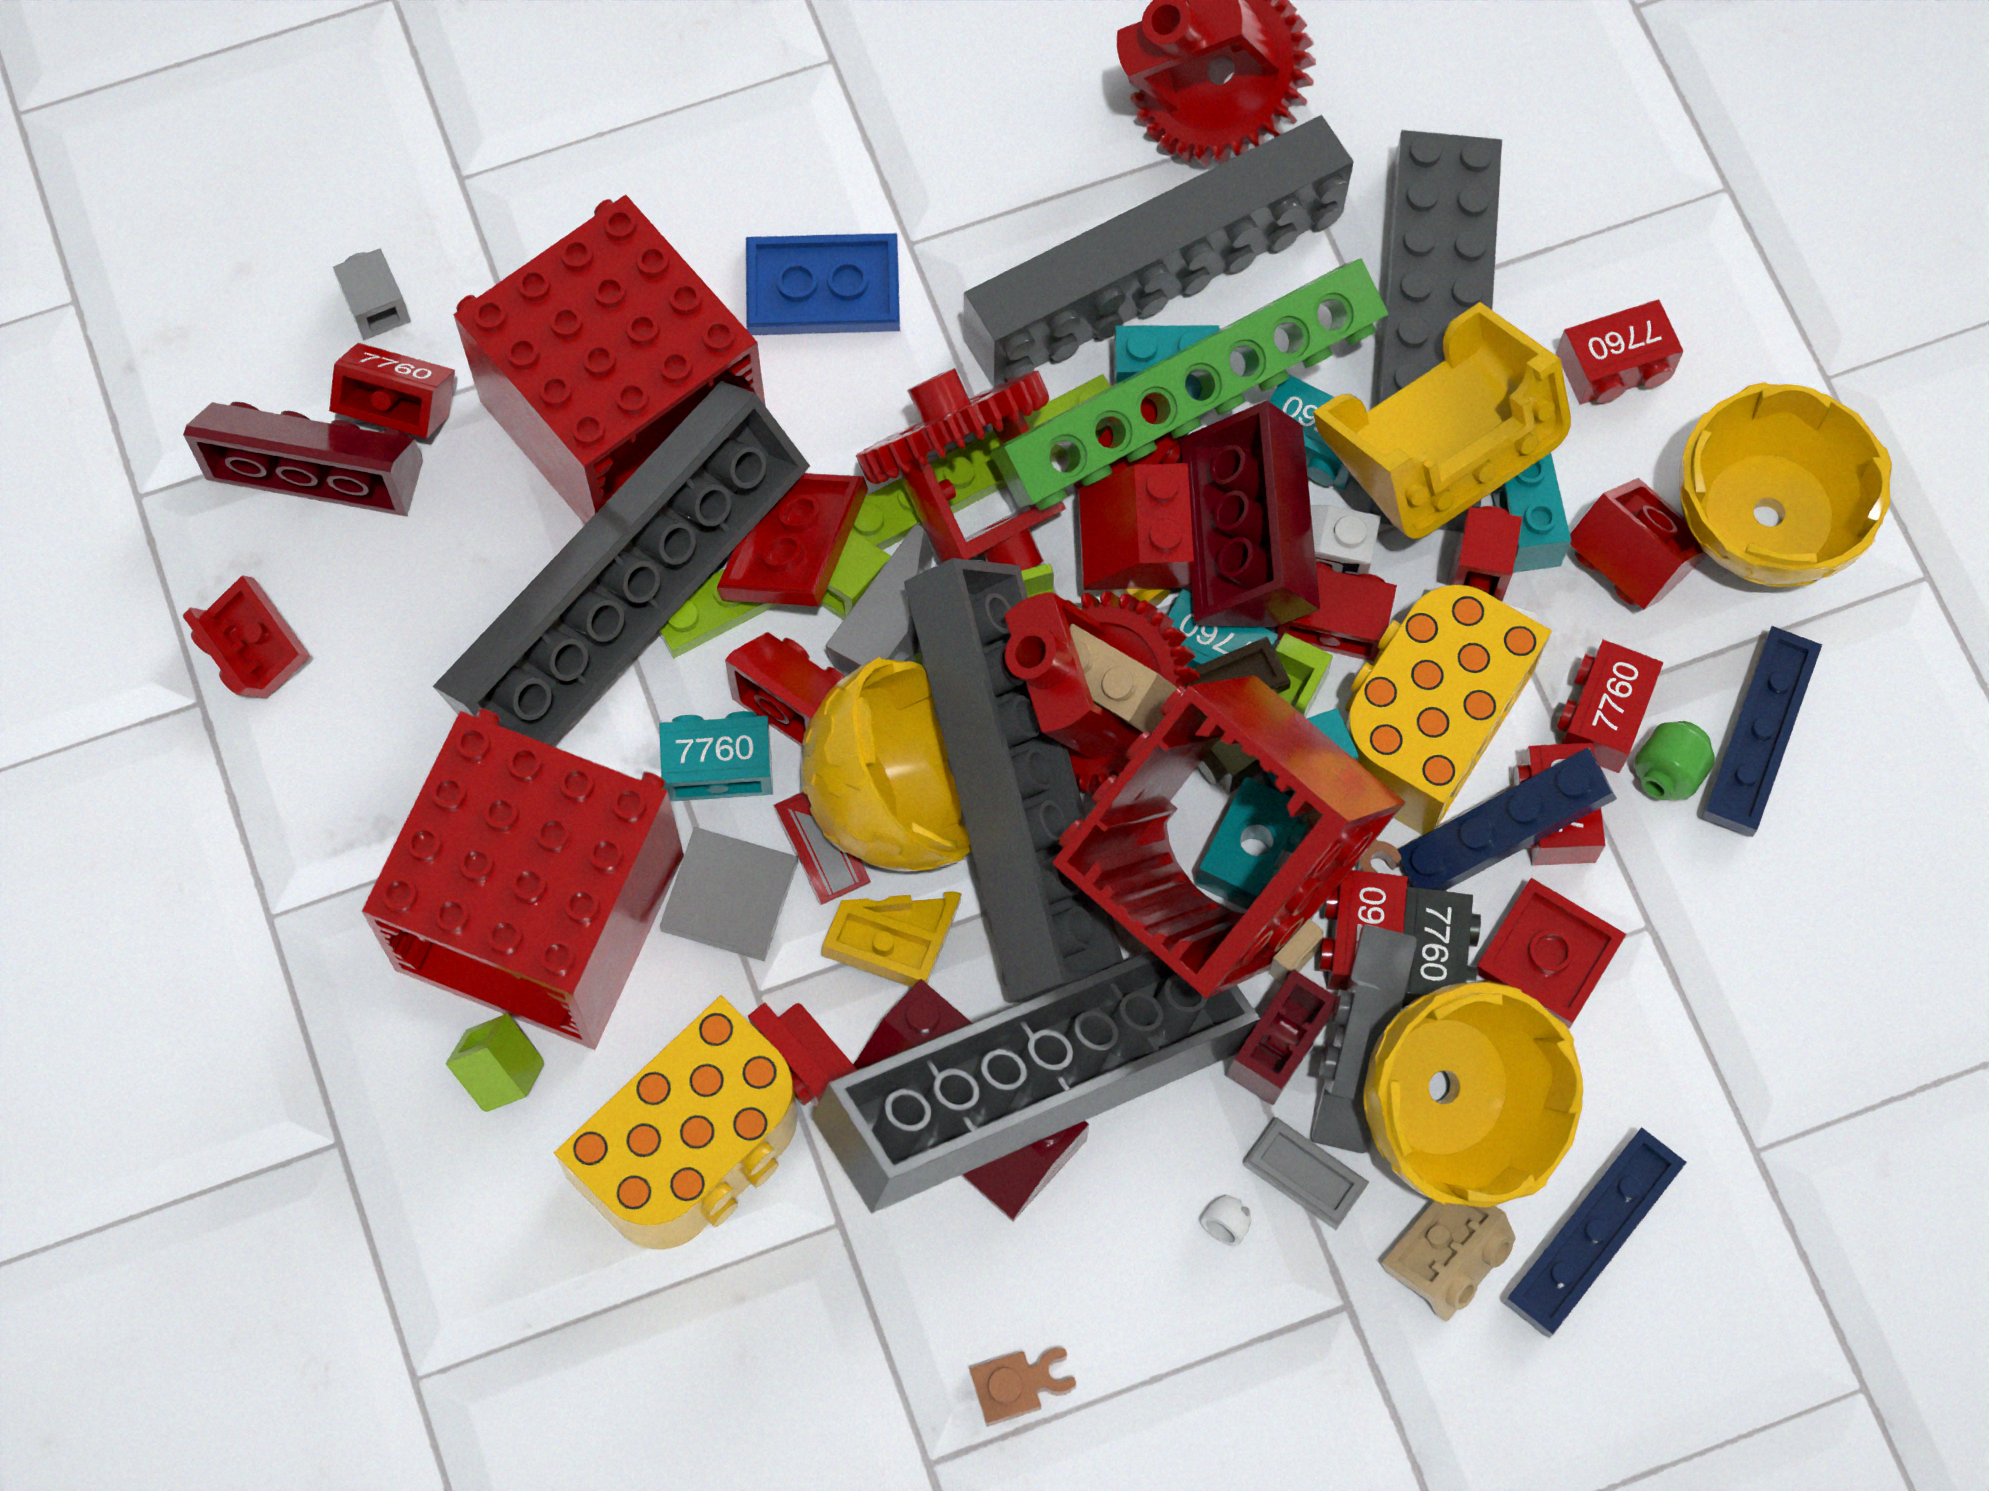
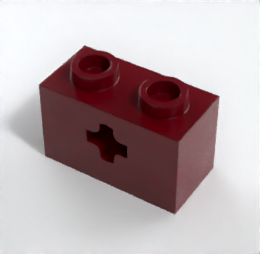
[1226,969,1337,1106]

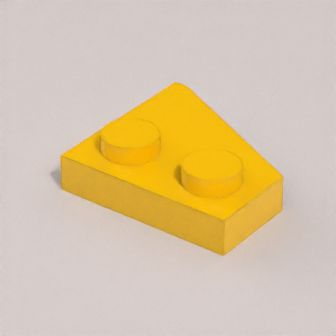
[822,891,962,987]

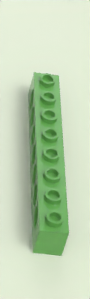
[990,258,1389,511]

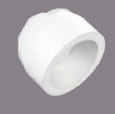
[1201,1196,1251,1247]

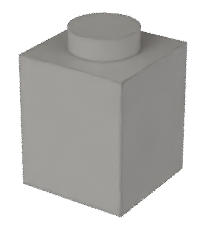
[333,248,411,341]

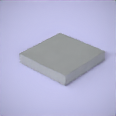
[659,827,798,962]

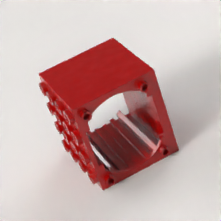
[453,194,766,524]
[1052,675,1406,999]
[362,708,684,1050]

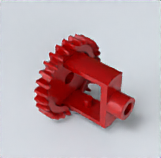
[1116,0,1316,167]
[855,368,1066,571]
[1004,591,1200,796]

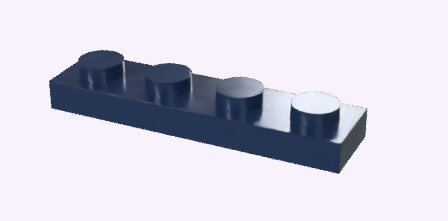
[1701,626,1823,837]
[1398,747,1617,891]
[1504,1127,1687,1339]

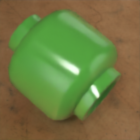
[1634,721,1715,801]

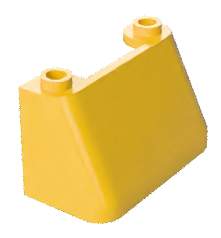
[1313,302,1571,539]

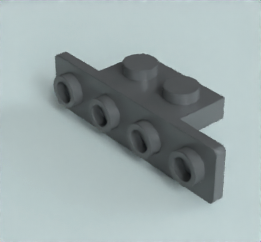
[1312,925,1417,1154]

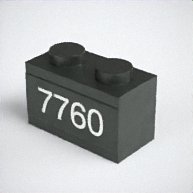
[1401,887,1481,1009]

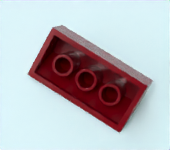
[1181,400,1320,627]
[183,402,423,517]
[853,979,1089,1222]

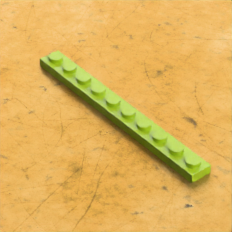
[658,374,1111,659]

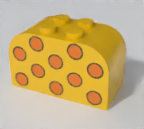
[1344,585,1552,836]
[553,995,798,1250]

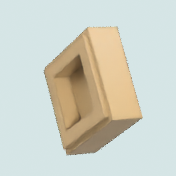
[1269,919,1324,985]

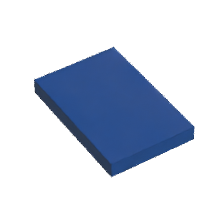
[746,233,900,335]

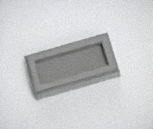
[1244,1117,1369,1230]

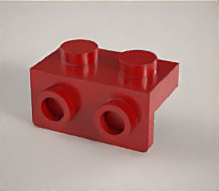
[182,575,311,699]
[748,1002,859,1109]

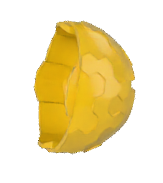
[1679,382,1892,587]
[801,657,972,872]
[1364,982,1584,1208]

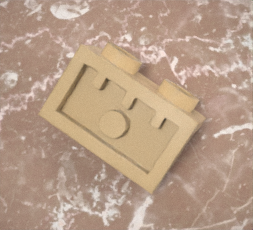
[1382,1201,1516,1321]

